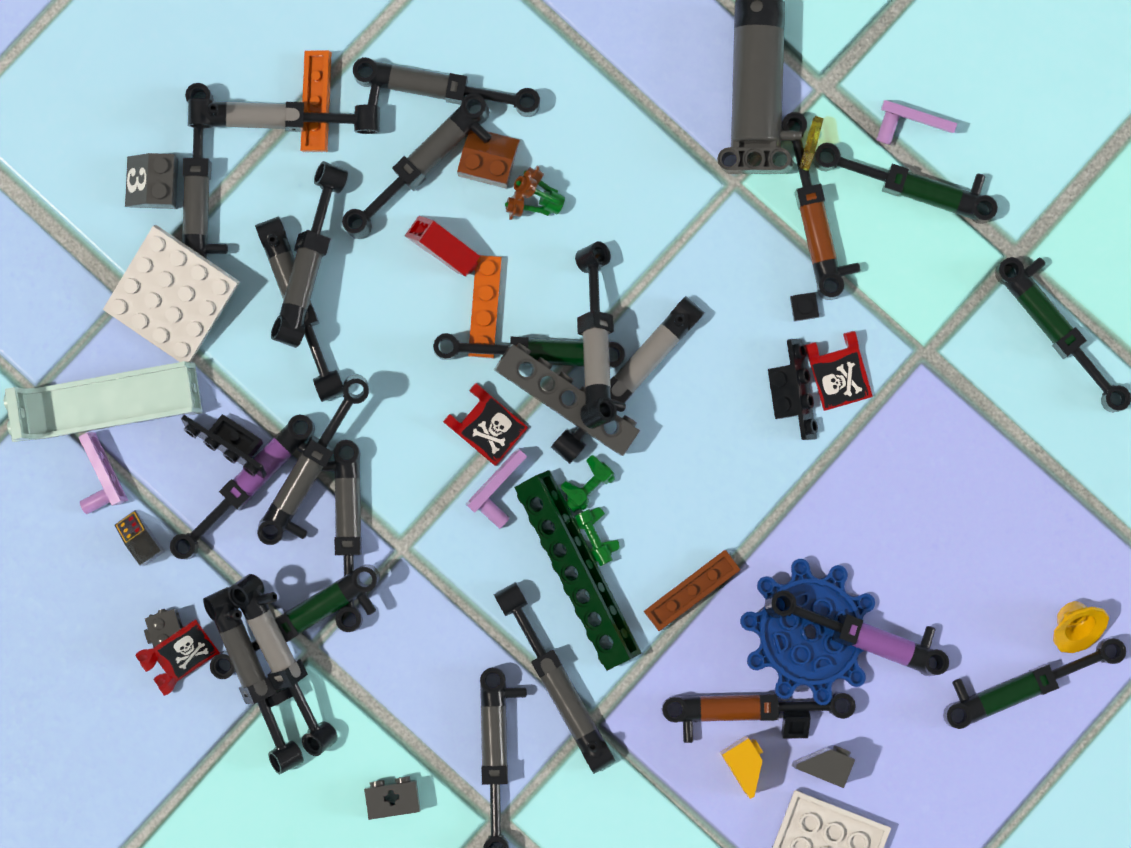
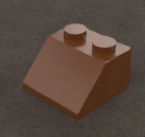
[457,131,520,189]

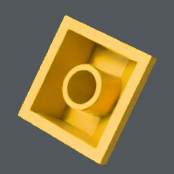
[720,736,763,799]

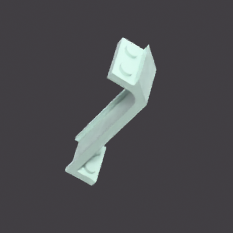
[3,361,203,442]

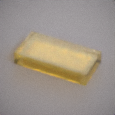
[800,116,824,171]

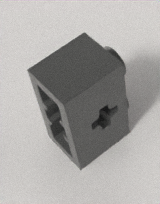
[364,776,421,820]

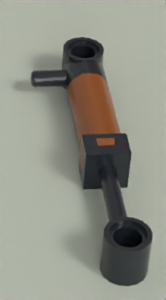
[782,112,861,300]
[661,692,856,743]

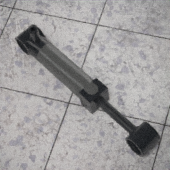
[493,582,616,774]

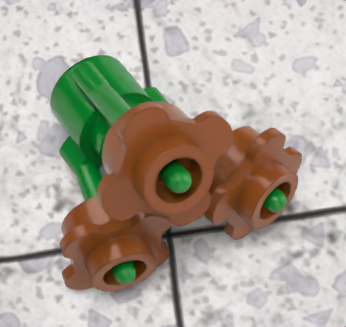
[505,165,565,220]

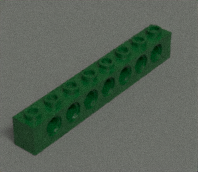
[514,470,642,671]

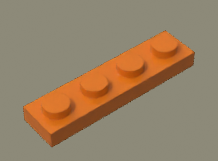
[300,50,332,152]
[468,255,502,359]

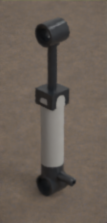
[551,296,705,464]

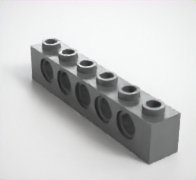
[493,343,640,456]

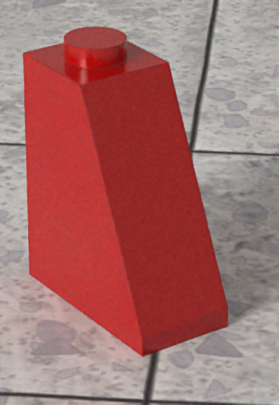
[405,216,480,277]

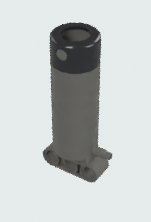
[717,0,802,174]

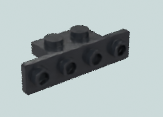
[768,339,818,440]
[181,414,267,479]

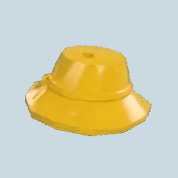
[1053,601,1109,654]

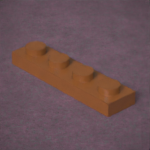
[643,550,741,632]

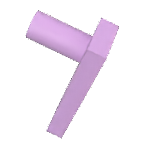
[876,100,958,145]
[78,432,128,514]
[466,448,527,529]

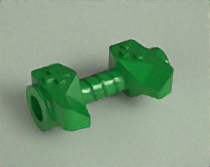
[561,455,615,513]
[574,507,620,567]

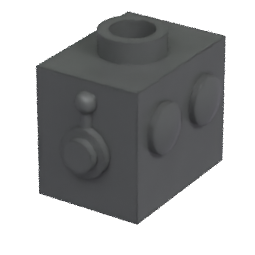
[144,608,183,648]

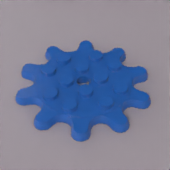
[740,559,875,705]

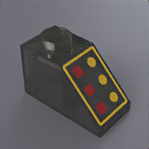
[114,510,165,566]

